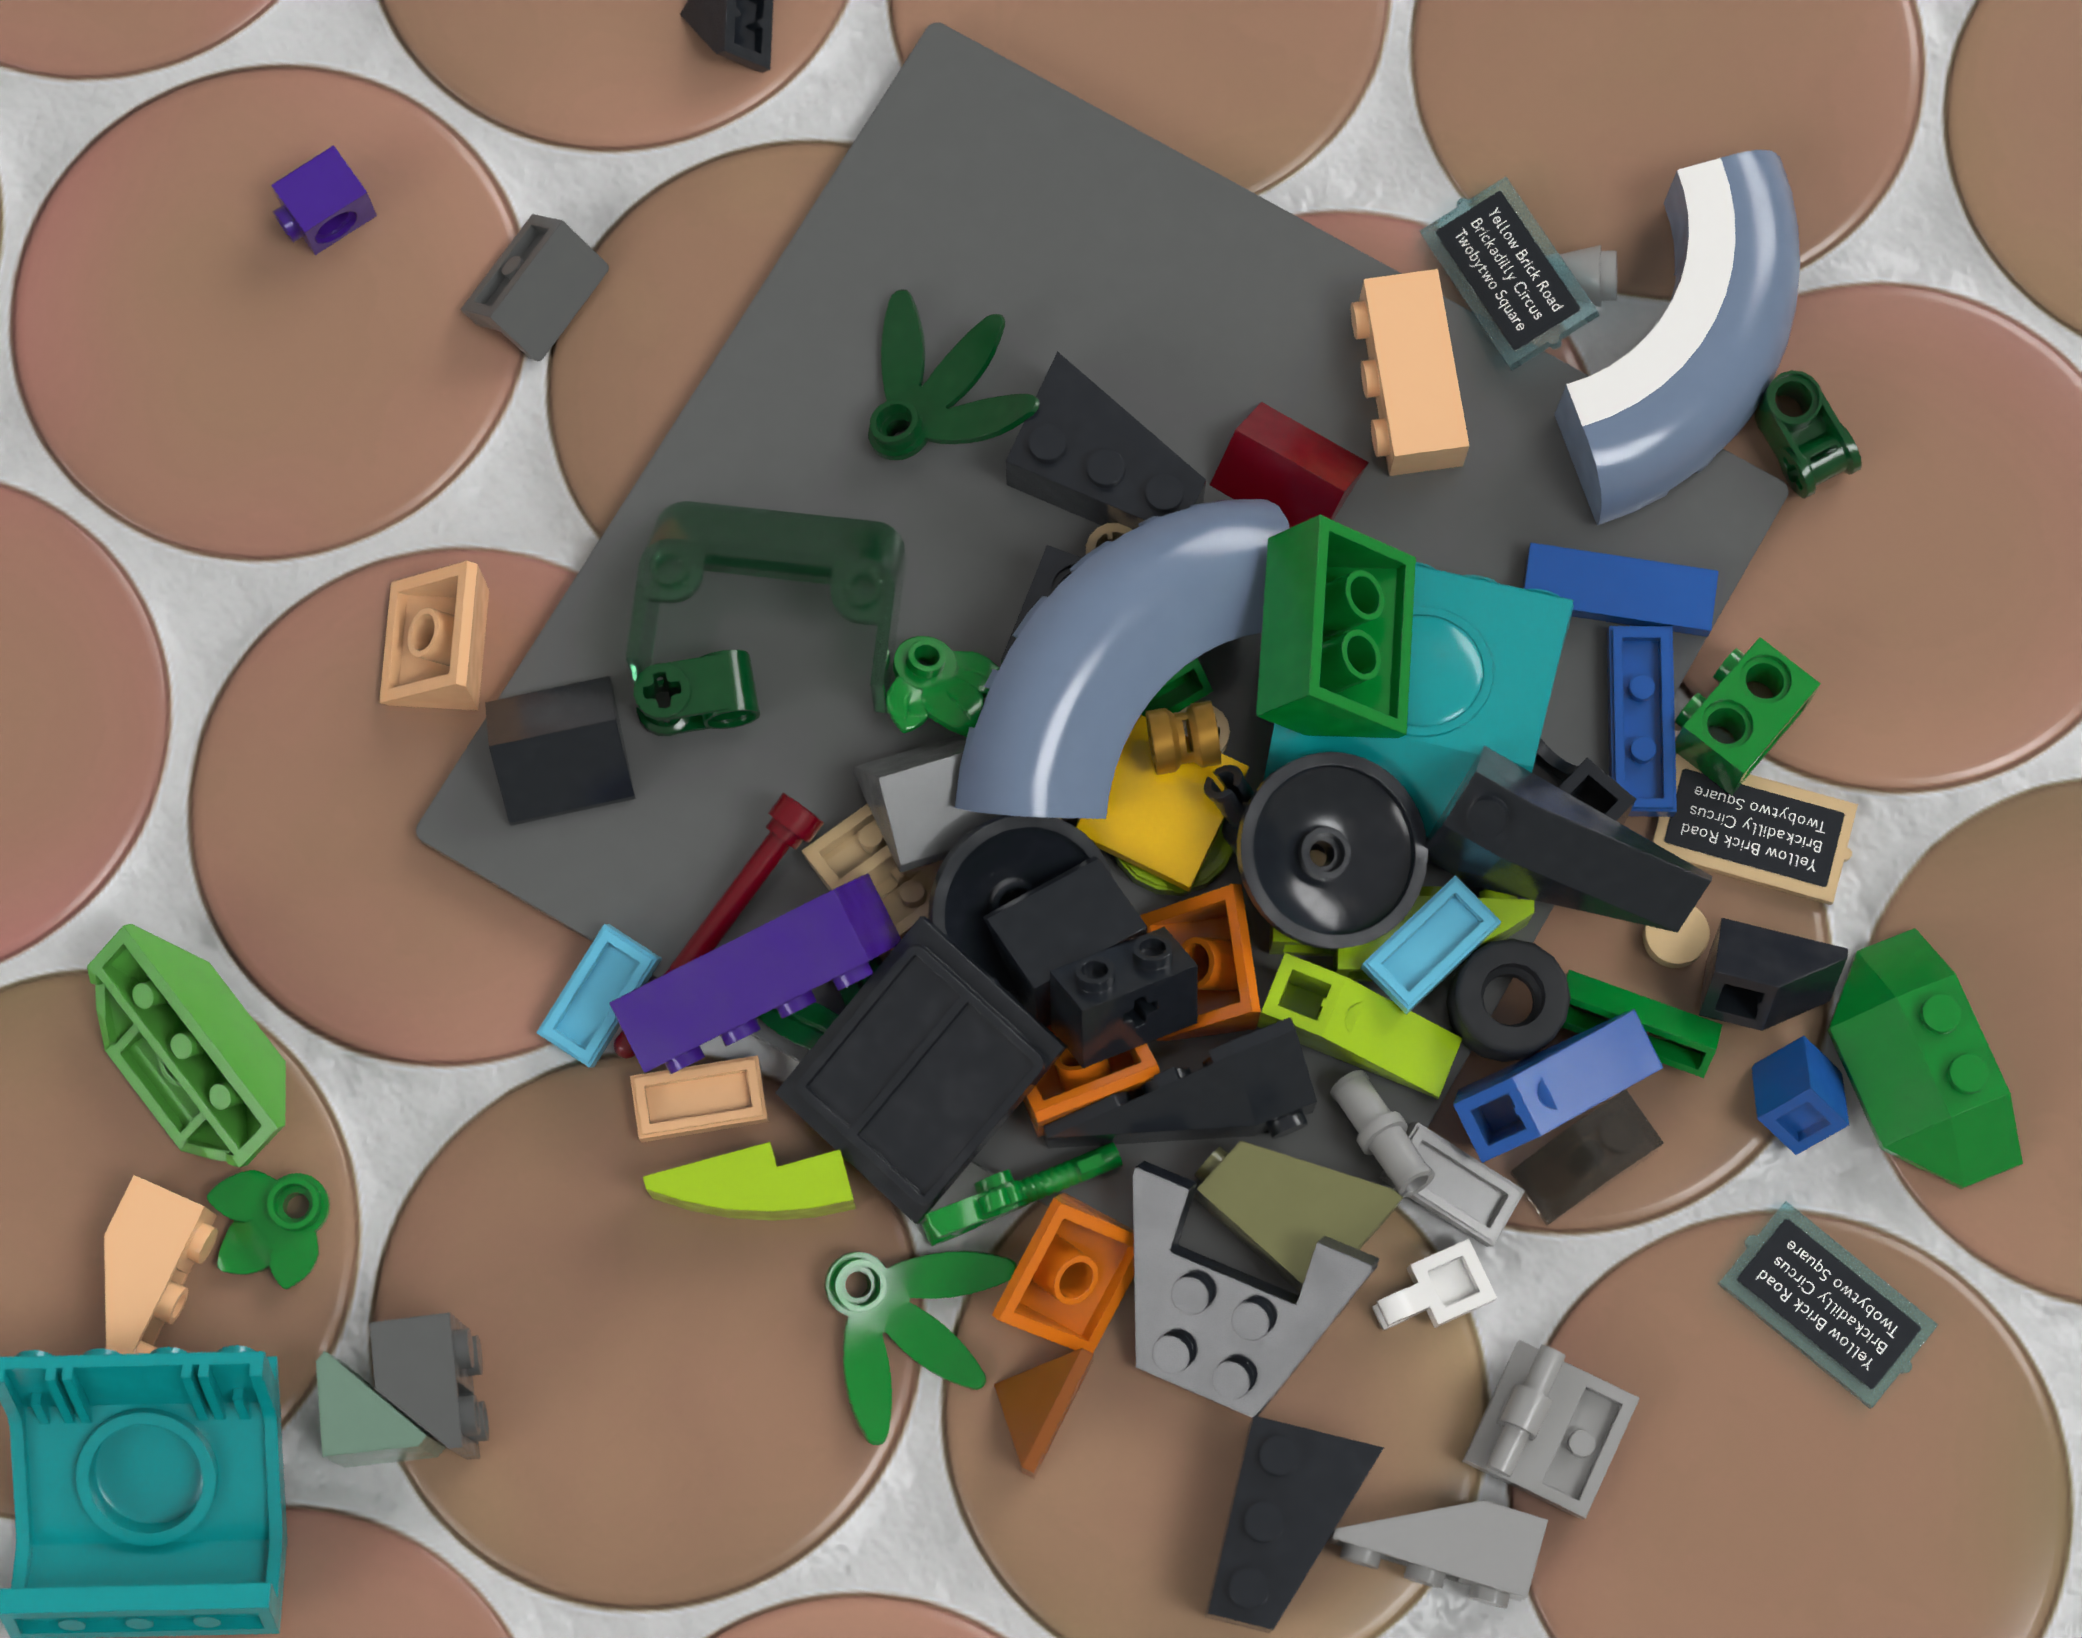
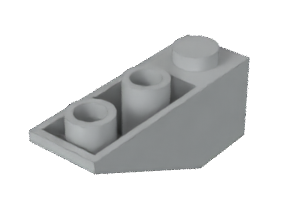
[1328,1500,1548,1609]

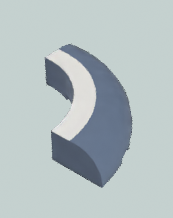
[1554,150,1800,525]

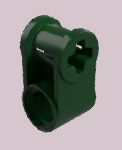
[1755,370,1862,499]
[633,650,760,736]

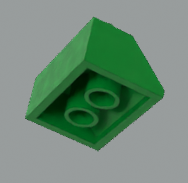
[1256,515,1416,738]

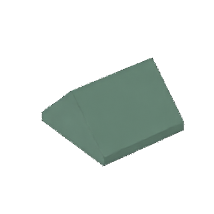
[316,1351,446,1468]

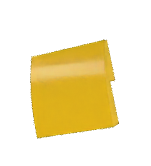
[1076,715,1249,892]

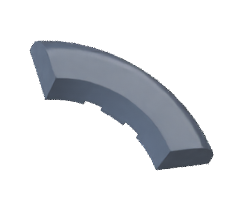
[955,499,1290,819]

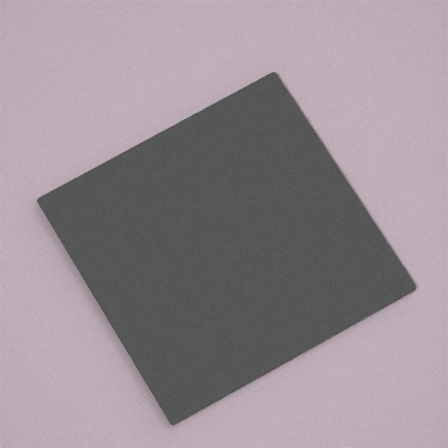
[416,22,1789,1296]

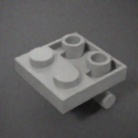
[1462,1340,1640,1520]

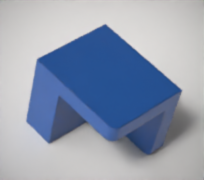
[1752,1036,1849,1155]

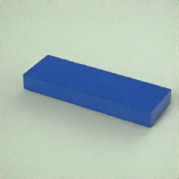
[1523,543,1719,637]
[1606,626,1677,817]

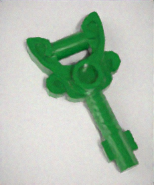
[921,1142,1123,1246]

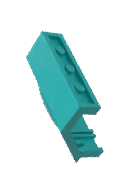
[1263,562,1574,837]
[0,1345,288,1638]

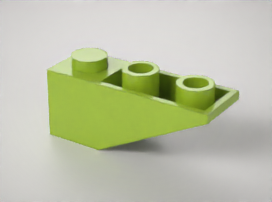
[1257,953,1462,1099]

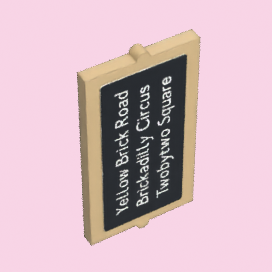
[1652,754,1858,905]

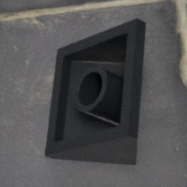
[485,676,636,826]
[983,856,1147,1027]

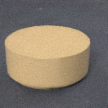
[1642,907,1710,968]

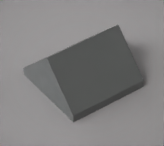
[853,735,1003,873]

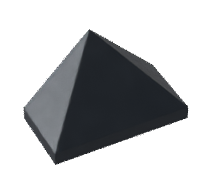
[680,0,774,73]

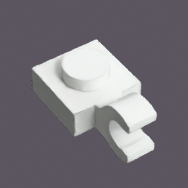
[1372,1239,1497,1331]

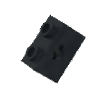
[1050,927,1198,1068]

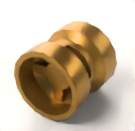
[1146,700,1221,775]

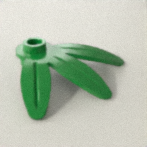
[825,1250,1017,1445]

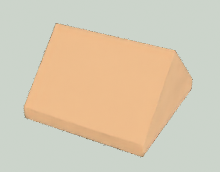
[379,561,489,710]

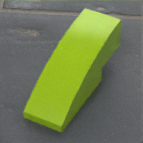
[643,1142,856,1221]

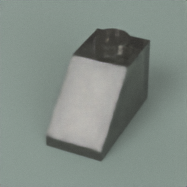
[1510,1089,1664,1226]

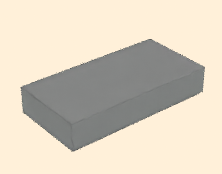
[1379,1122,1525,1247]

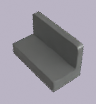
[460,214,609,361]

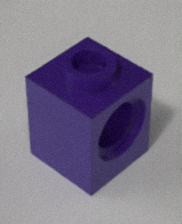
[271,145,377,255]

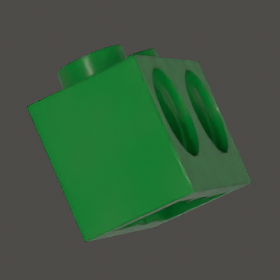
[1675,637,1821,796]

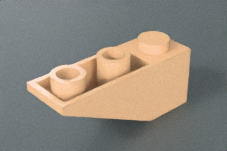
[104,1175,218,1354]

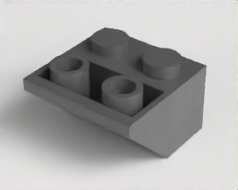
[369,1312,489,1460]

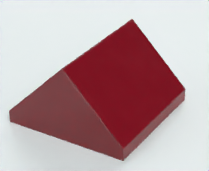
[1209,402,1369,528]

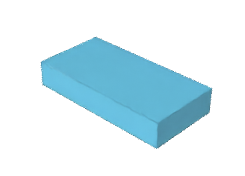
[1361,876,1501,1015]
[536,924,662,1068]

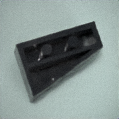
[1006,351,1206,530]
[1205,1416,1384,1633]

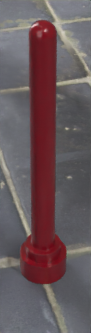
[614,792,824,1059]

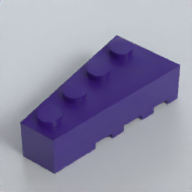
[609,873,901,1074]

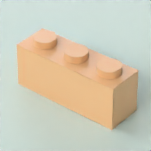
[1351,269,1469,476]

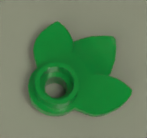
[886,636,1000,737]
[207,1170,330,1290]

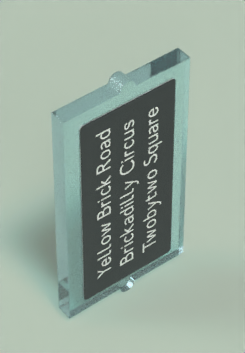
[1420,177,1600,371]
[1718,1201,1938,1409]

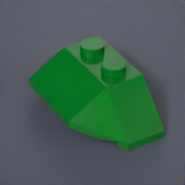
[1827,928,2023,1189]

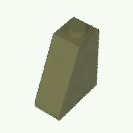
[1194,1140,1403,1293]

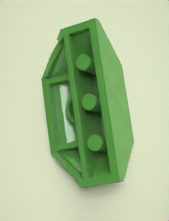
[87,924,286,1168]

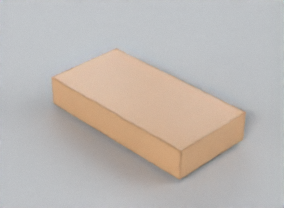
[630,1055,769,1143]

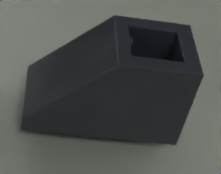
[1699,918,1848,1031]

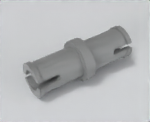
[1330,1070,1435,1198]

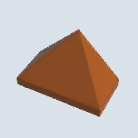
[994,1348,1094,1478]

